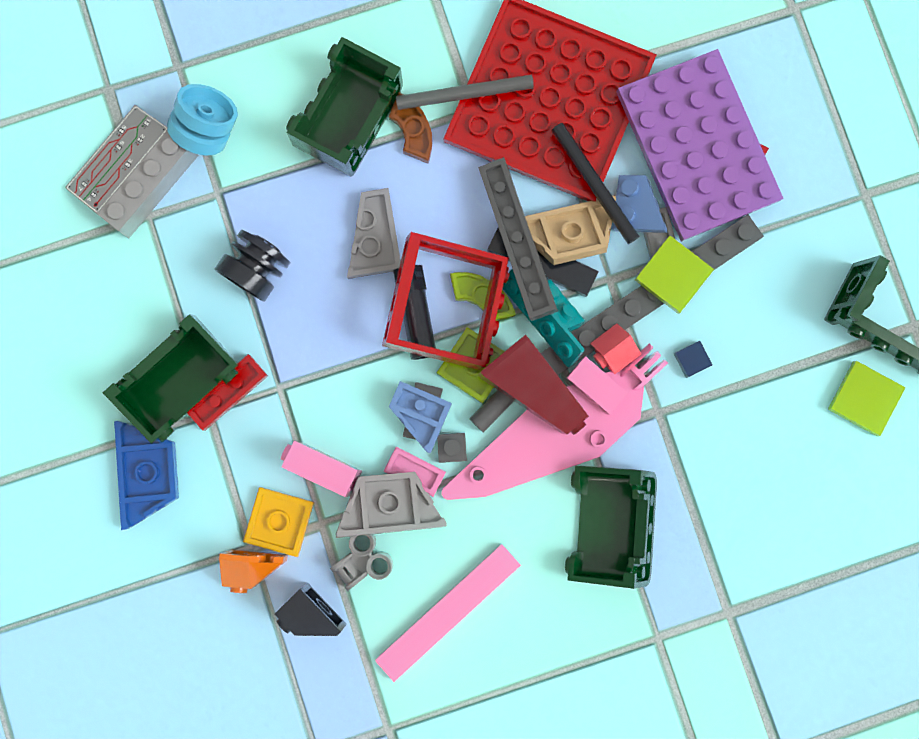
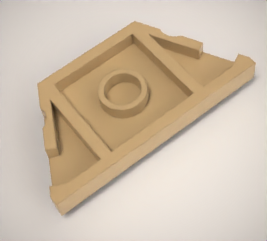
[525,195,616,265]

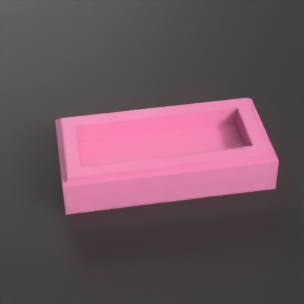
[566,356,628,414]
[383,447,446,497]

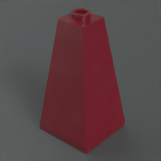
[477,334,589,435]

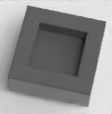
[437,433,467,463]

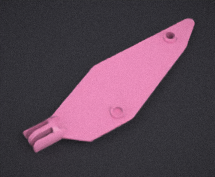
[442,343,668,500]

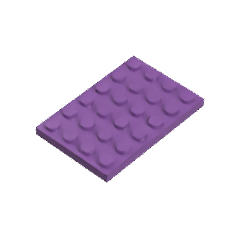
[616,49,784,242]

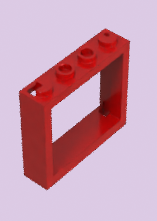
[382,232,510,370]

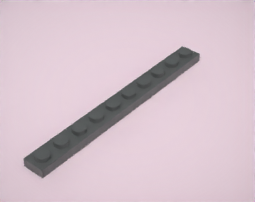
[541,214,764,375]

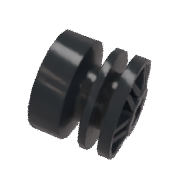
[214,229,291,302]

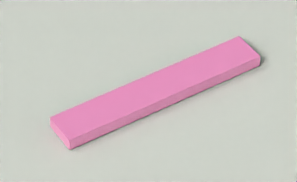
[375,544,521,682]

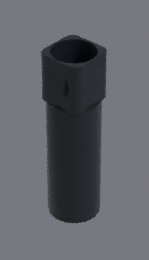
[393,265,436,360]

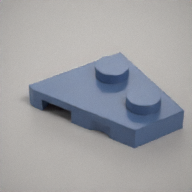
[612,175,667,233]
[389,381,452,454]

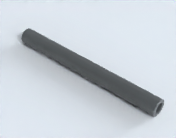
[396,74,534,110]

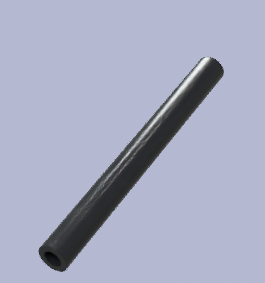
[552,123,640,244]

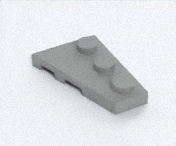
[347,188,401,279]

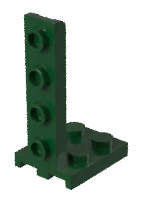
[824,255,919,375]

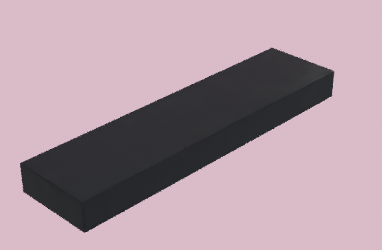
[487,227,599,297]

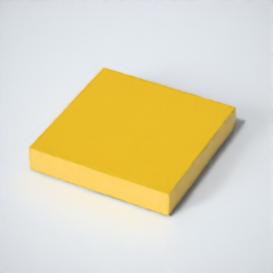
[243,487,314,557]

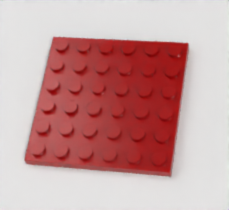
[443,0,657,202]

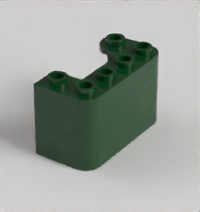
[286,37,403,177]

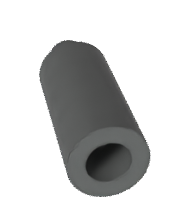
[469,390,514,433]

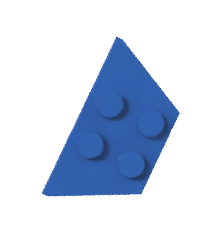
[114,421,179,530]

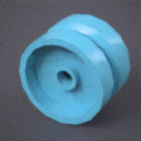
[167,84,238,156]

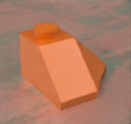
[219,549,288,593]

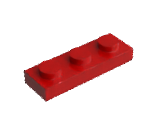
[187,354,268,431]

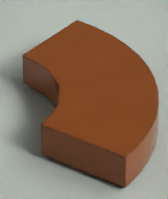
[389,92,433,164]

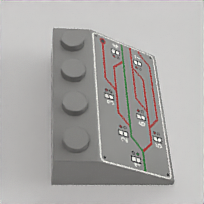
[65,105,199,238]

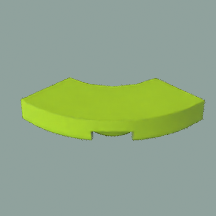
[450,272,516,320]

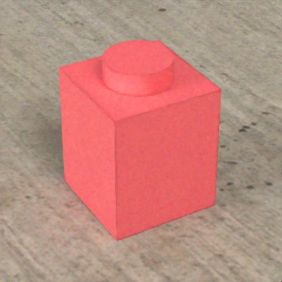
[590,324,641,374]

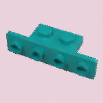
[503,269,585,367]

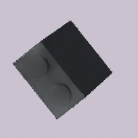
[274,583,347,636]

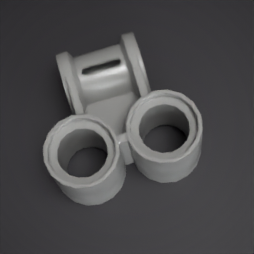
[330,534,394,591]

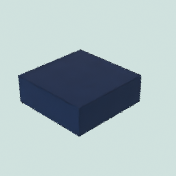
[674,341,713,378]

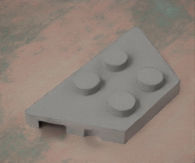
[336,472,447,538]

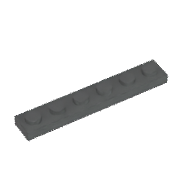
[478,157,558,321]

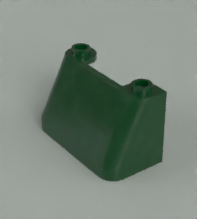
[102,314,239,444]
[565,465,657,589]

